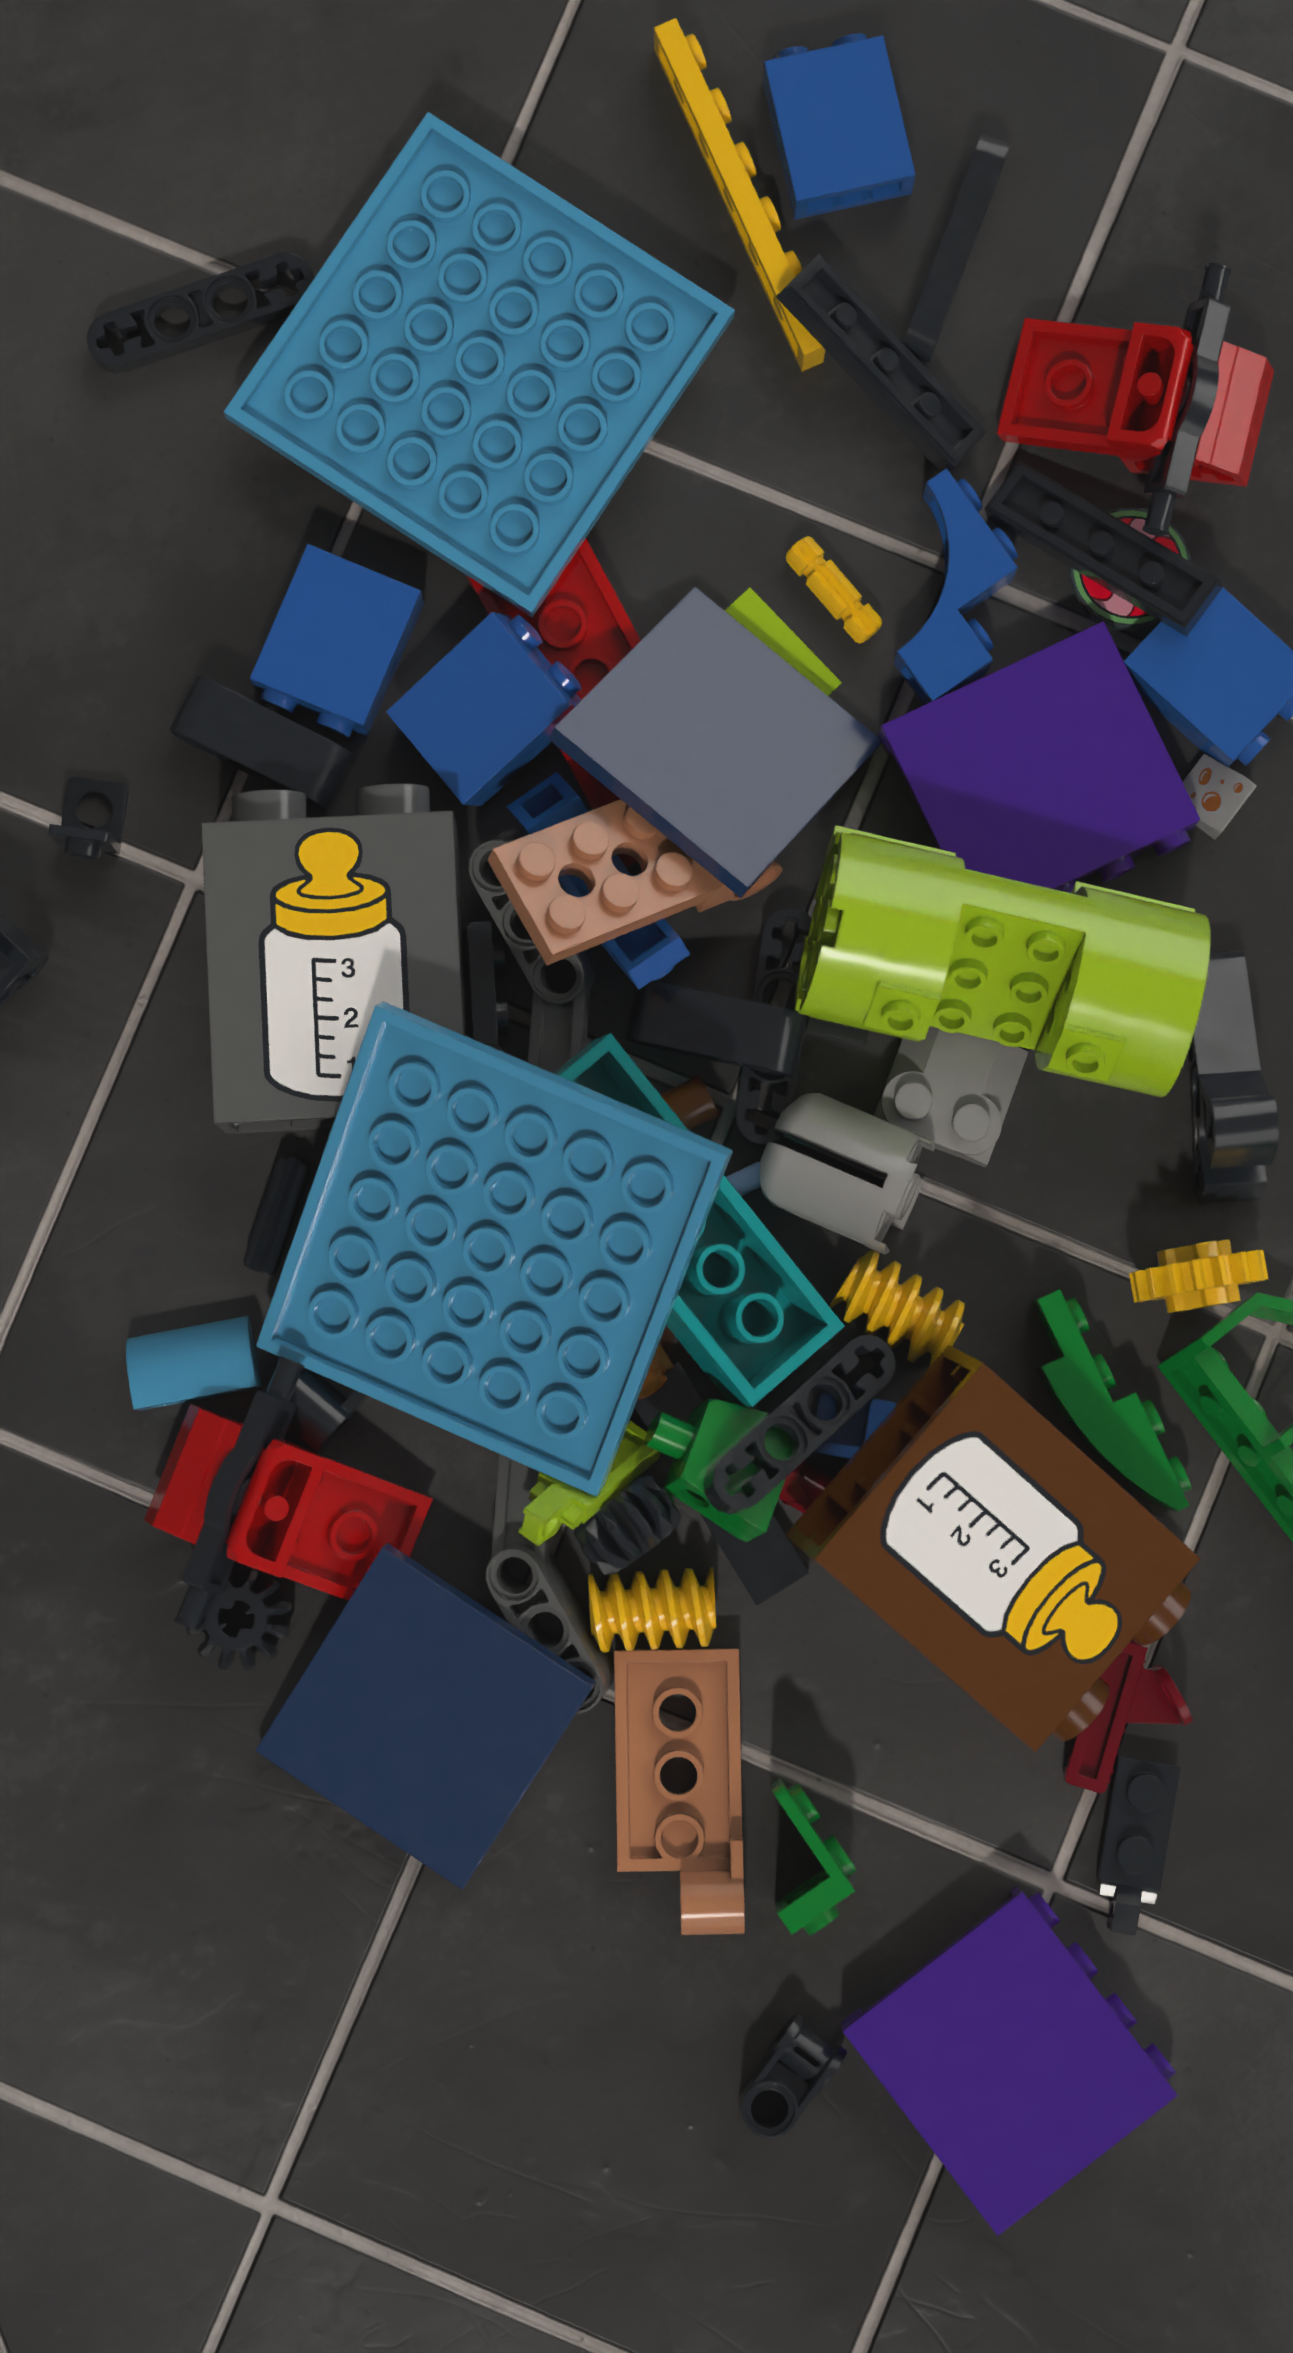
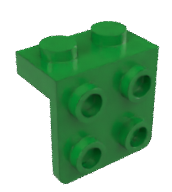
[770,1778,857,1935]

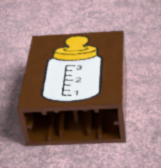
[785,1345,1201,1752]

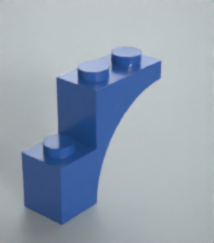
[893,468,1018,706]
[506,772,690,989]

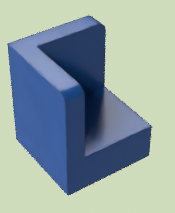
[813,1392,896,1459]

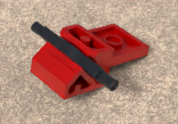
[997,263,1274,537]
[144,1356,433,1630]

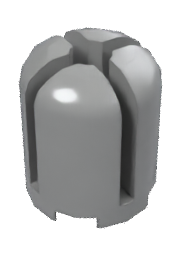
[759,1093,935,1254]

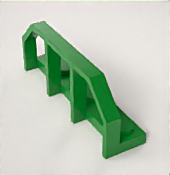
[1157,1292,1293,1543]

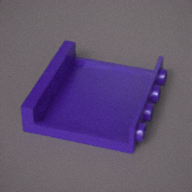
[878,621,1201,893]
[840,1886,1178,2236]

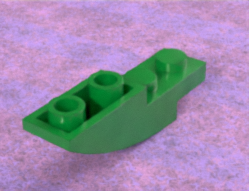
[1032,1289,1192,1511]

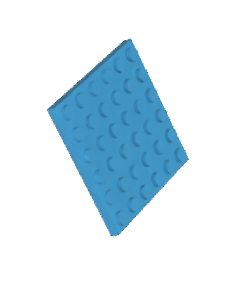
[224,112,735,618]
[256,1001,733,1497]

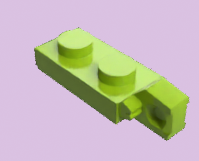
[519,1420,661,1546]

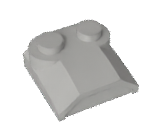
[874,1026,1028,1167]

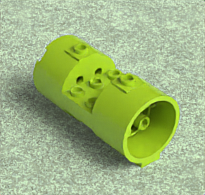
[795,825,1211,1098]

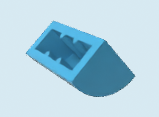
[126,1315,262,1411]

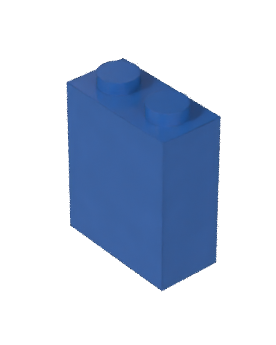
[763,33,916,220]
[250,544,424,738]
[1124,587,1293,767]
[386,612,582,806]

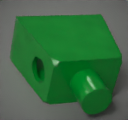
[644,1399,793,1543]

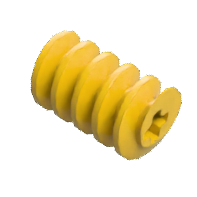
[829,1249,965,1367]
[588,1567,716,1652]

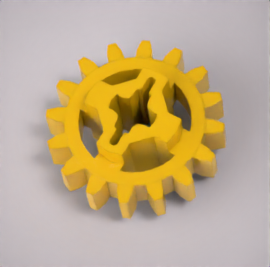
[1129,1239,1268,1313]

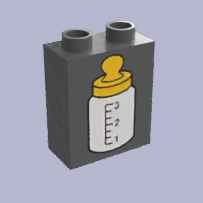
[201,784,468,1134]

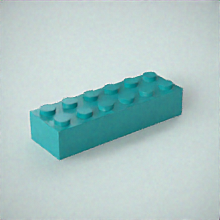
[553,1033,845,1407]

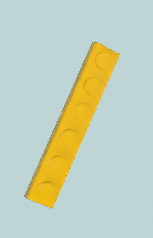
[654,18,825,372]

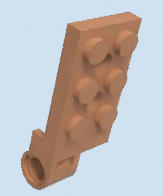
[487,799,782,965]
[614,1648,745,1935]

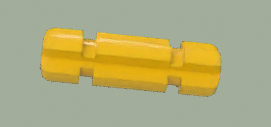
[786,536,882,644]

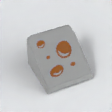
[1183,754,1257,840]

